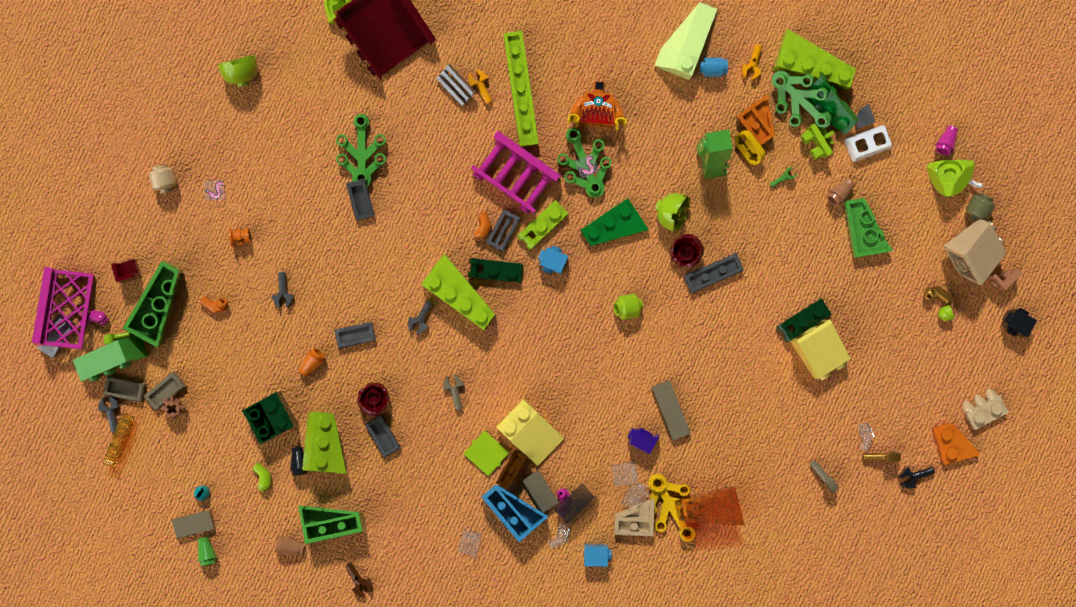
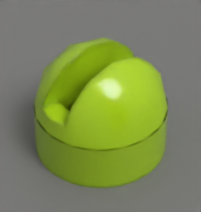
[938,305,954,321]

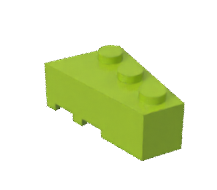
[302,412,347,474]

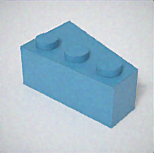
[480,484,549,542]

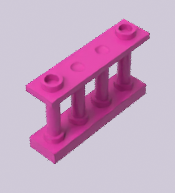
[471,131,561,214]

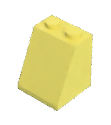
[790,319,851,380]

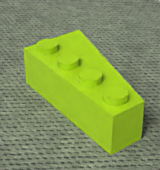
[773,29,856,92]
[421,254,496,330]

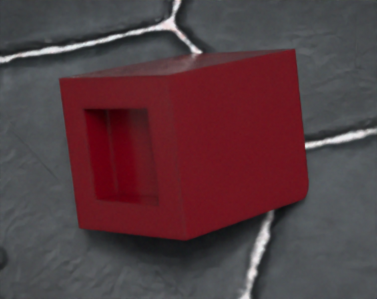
[111,259,142,283]

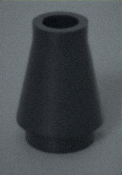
[290,447,308,476]

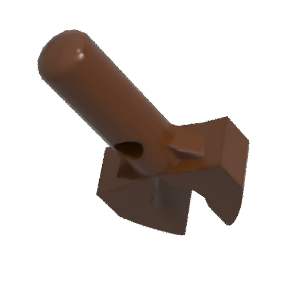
[345,562,372,597]

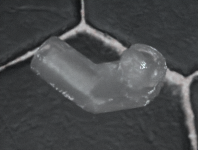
[858,423,874,452]
[548,524,570,550]

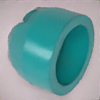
[194,485,210,501]

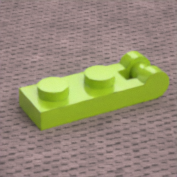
[517,200,568,250]

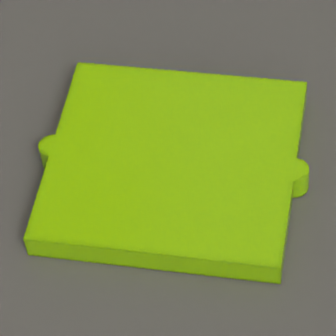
[464,430,509,476]

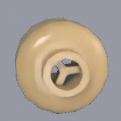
[149,165,177,194]

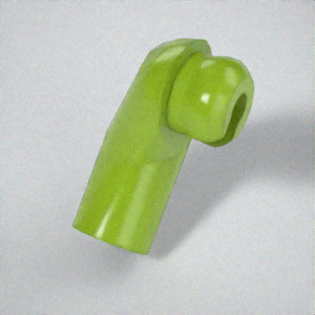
[252,462,271,492]

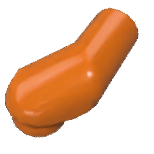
[474,211,492,240]
[199,296,228,313]

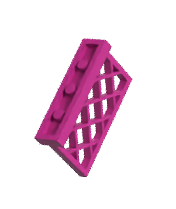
[32,267,94,350]

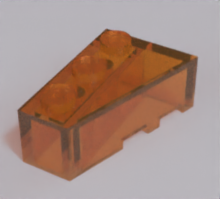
[675,486,745,526]

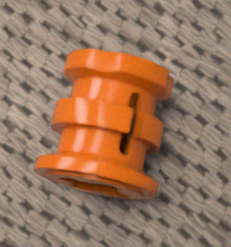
[229,227,252,248]

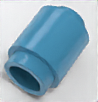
[699,57,728,77]

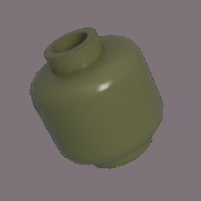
[966,193,996,221]

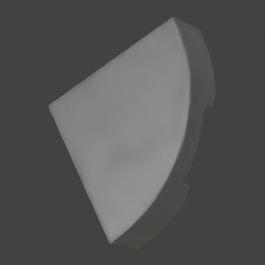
[855,104,875,129]

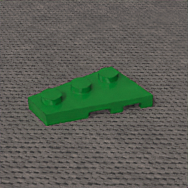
[806,72,858,135]
[580,198,649,246]

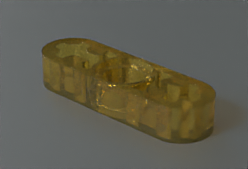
[103,413,134,468]

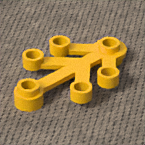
[648,474,700,542]

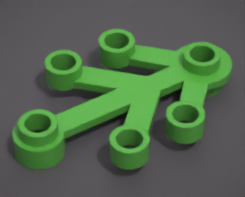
[772,70,832,128]
[336,114,387,187]
[557,127,612,198]

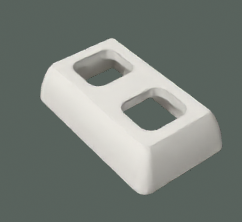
[844,125,892,162]

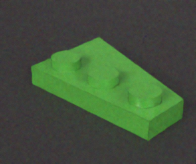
[844,198,893,258]

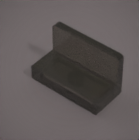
[554,483,599,525]

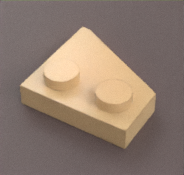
[615,499,654,536]

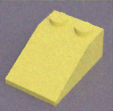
[496,398,564,466]

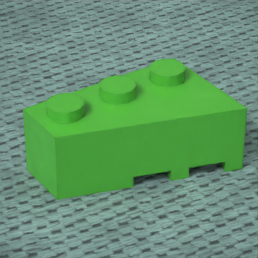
[73,336,149,383]

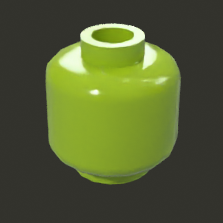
[613,294,643,320]

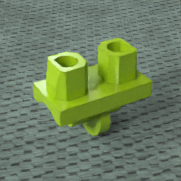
[800,123,835,160]

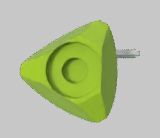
[927,160,983,196]

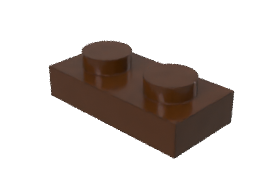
[496,450,531,493]

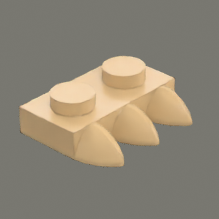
[962,388,1009,430]

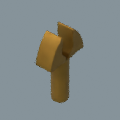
[863,452,901,462]

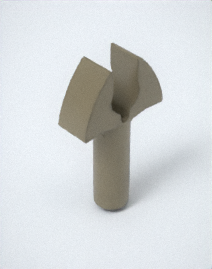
[443,374,464,411]
[810,460,839,493]

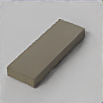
[652,380,691,441]

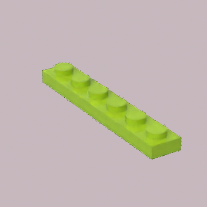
[503,31,539,147]

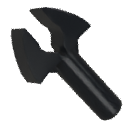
[898,467,935,488]

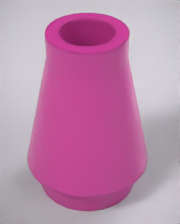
[935,126,958,156]

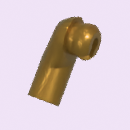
[923,286,952,304]

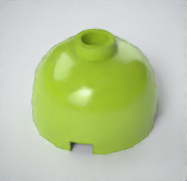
[218,55,258,87]
[655,193,691,232]

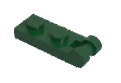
[468,258,523,283]
[776,298,832,343]

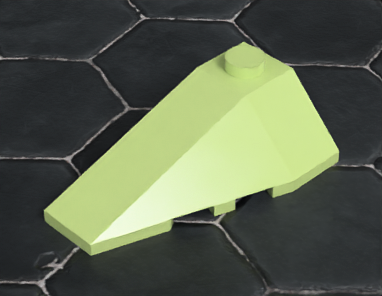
[654,2,717,80]

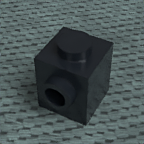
[1001,308,1037,337]

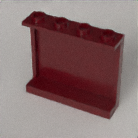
[333,0,436,80]

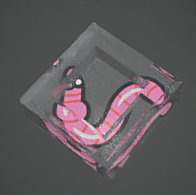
[574,154,600,179]
[204,180,226,201]

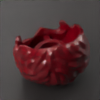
[670,234,704,268]
[357,383,390,417]

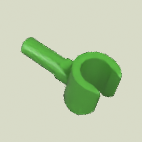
[770,167,797,187]

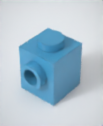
[538,245,568,274]

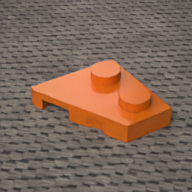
[736,94,775,145]
[932,422,980,465]

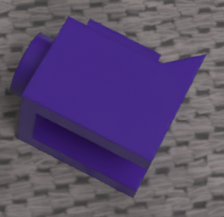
[627,427,660,454]

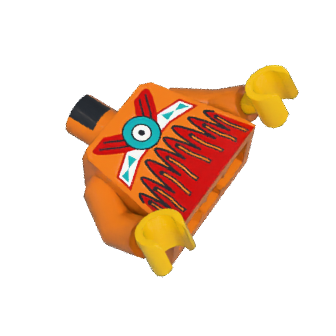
[567,82,627,130]

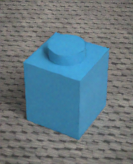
[584,543,612,567]

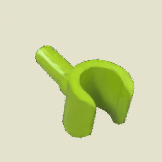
[104,332,132,344]

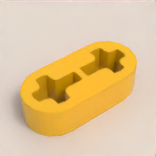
[734,130,766,165]

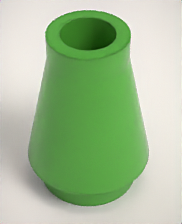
[197,537,217,567]

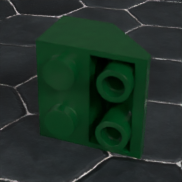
[242,391,298,444]

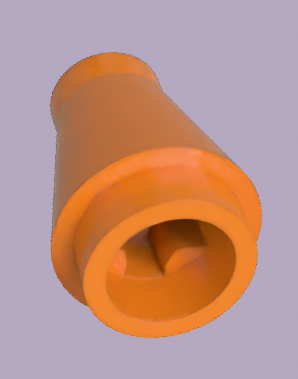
[299,348,326,377]

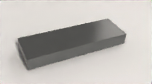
[683,253,744,293]

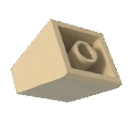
[943,219,1007,285]

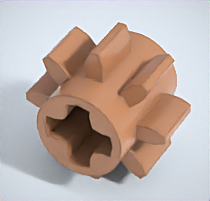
[160,395,186,420]

